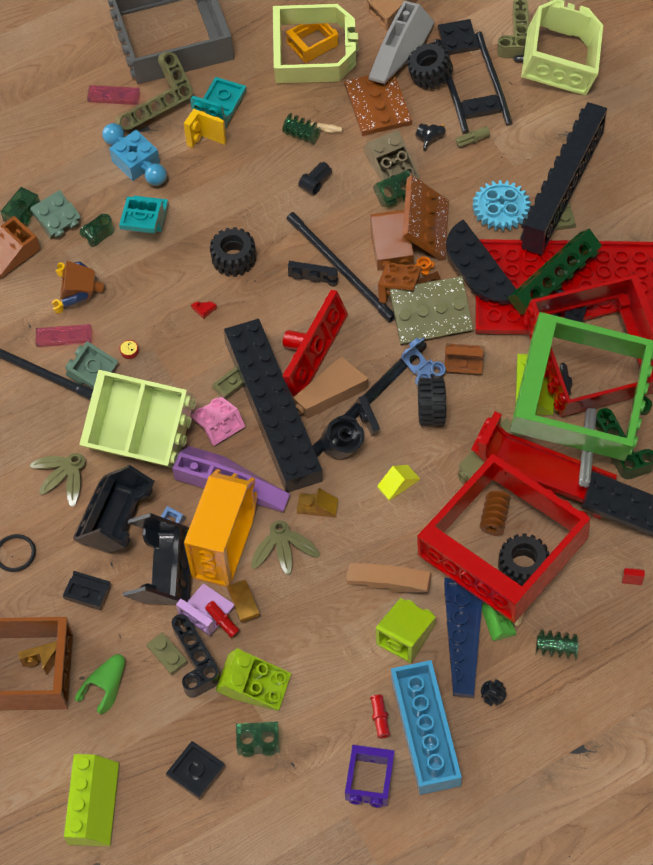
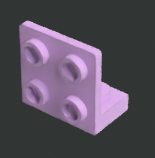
[176,584,234,636]

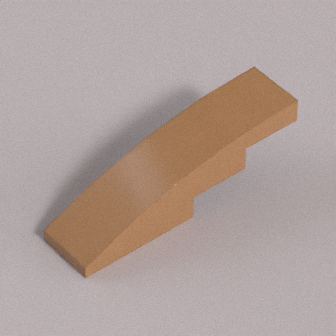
[346,563,432,592]

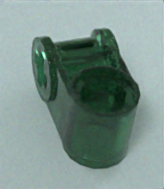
[79,213,115,247]

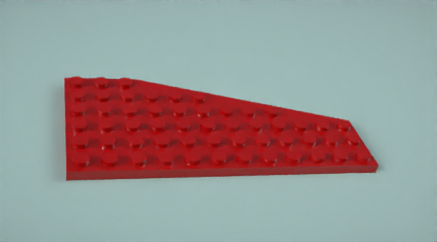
[475,239,653,335]

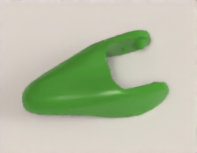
[75,654,125,714]

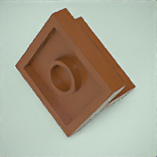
[445,343,484,374]

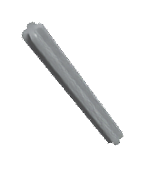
[579,408,597,487]

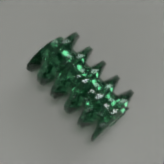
[282,113,321,144]
[535,629,579,660]

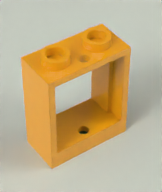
[286,23,339,63]

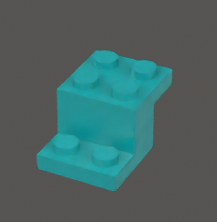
[119,195,169,233]

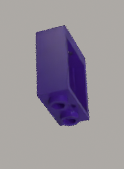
[345,745,395,808]

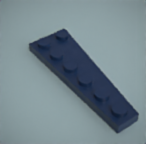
[444,578,482,698]

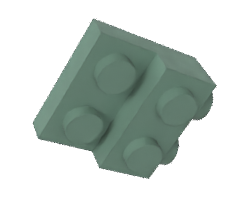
[30,190,81,238]
[65,341,118,389]

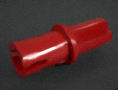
[205,601,240,638]

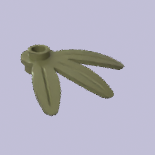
[30,453,85,506]
[251,520,320,575]

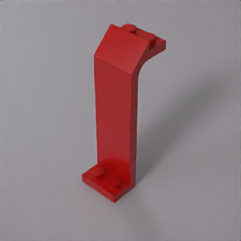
[471,411,617,519]

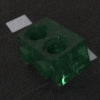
[373,170,410,207]
[236,721,280,757]

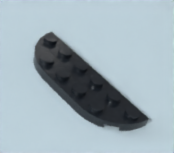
[446,219,516,305]

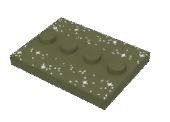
[389,276,473,345]

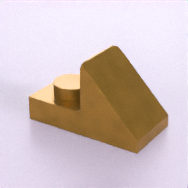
[297,488,338,518]
[18,641,57,675]

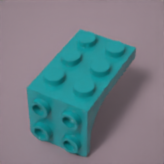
[190,77,247,128]

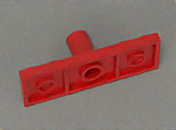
[283,290,348,397]

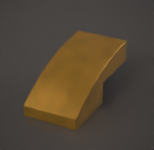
[227,579,260,623]

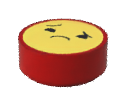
[120,340,139,359]

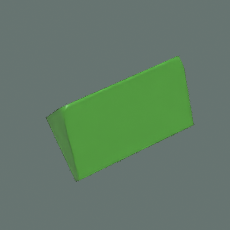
[482,602,516,641]

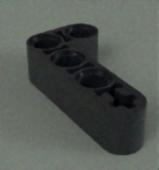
[171,614,220,698]

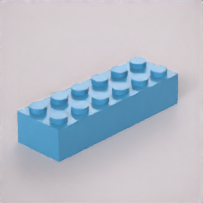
[391,660,462,795]

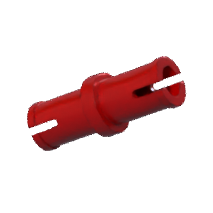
[370,694,391,739]

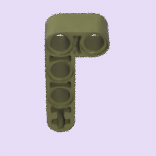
[497,0,529,59]

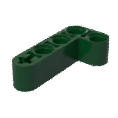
[595,408,653,480]

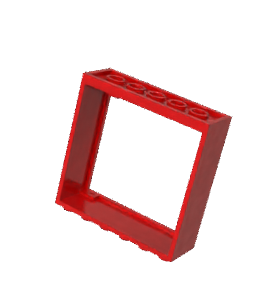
[523,274,653,417]
[417,454,591,623]

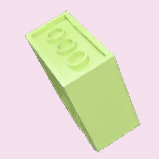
[521,0,603,96]
[273,4,359,83]

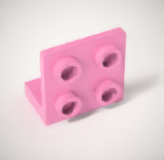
[190,397,245,446]

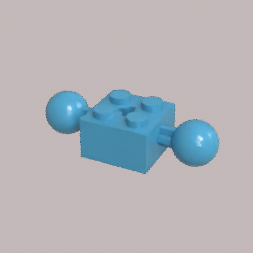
[102,123,167,186]

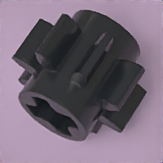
[481,679,507,706]

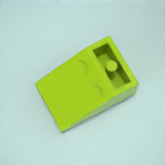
[215,648,291,711]

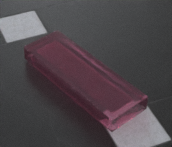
[87,85,140,105]
[35,324,92,347]

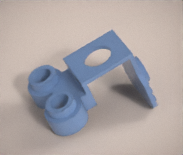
[401,337,446,386]

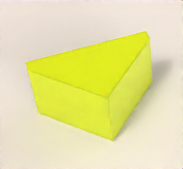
[377,465,420,501]

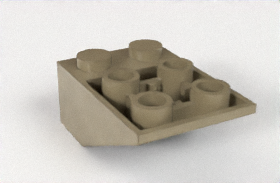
[363,130,420,191]

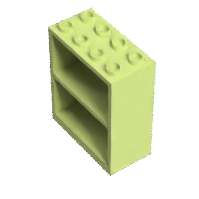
[79,370,196,468]

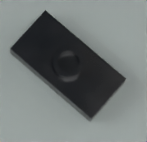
[356,395,380,436]

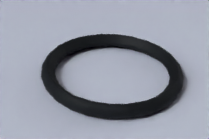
[0,534,36,572]

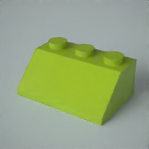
[515,354,554,415]

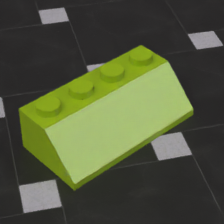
[64,754,119,846]

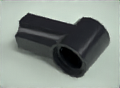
[298,161,332,195]

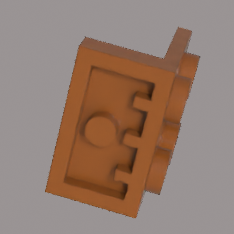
[378,263,422,303]

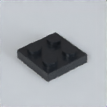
[166,741,226,800]

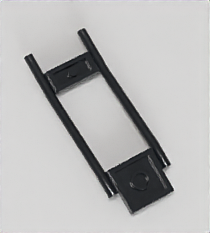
[434,19,513,134]

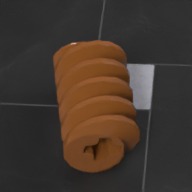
[480,491,511,536]

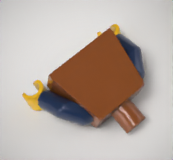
[52,261,104,314]

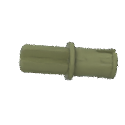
[456,126,490,147]

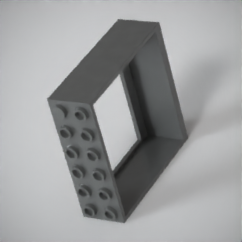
[108,0,234,85]

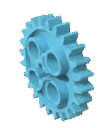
[472,180,531,231]

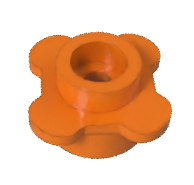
[414,257,435,275]

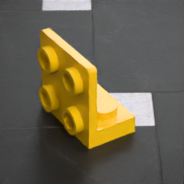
[183,109,227,148]

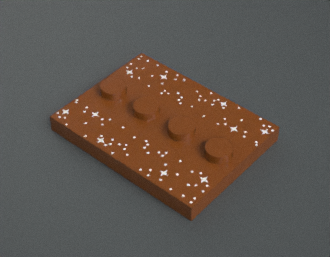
[344,74,412,136]
[403,175,449,261]

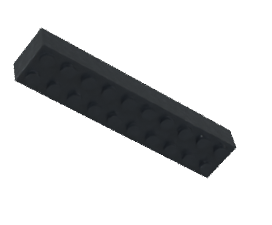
[520,102,607,255]
[224,318,322,493]

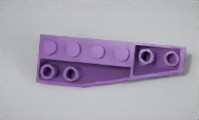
[172,446,290,512]

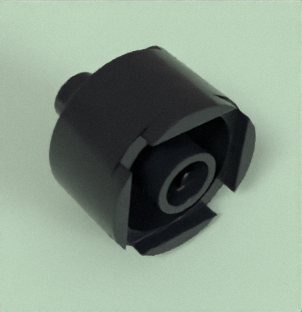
[321,415,364,459]

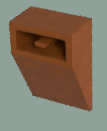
[0,216,40,279]

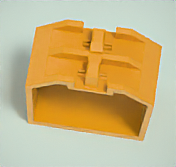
[184,469,258,587]

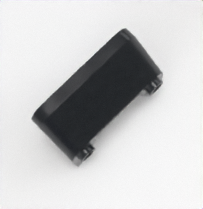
[123,513,191,604]

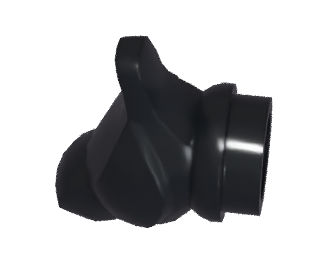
[415,123,446,151]

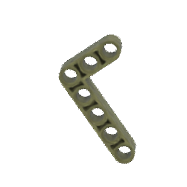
[115,52,193,130]

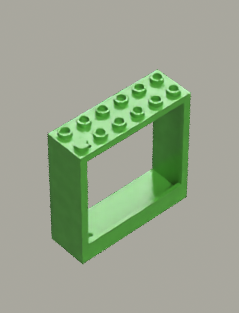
[509,312,653,461]

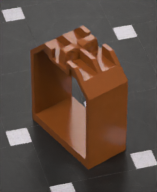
[0,617,73,711]

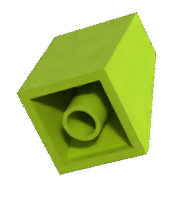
[376,598,436,664]

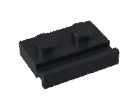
[63,571,112,610]

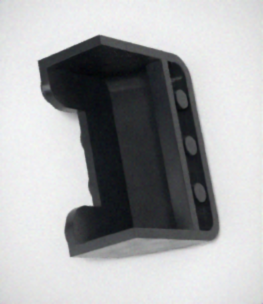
[73,465,155,553]

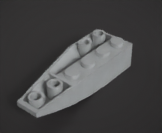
[369,1,435,84]

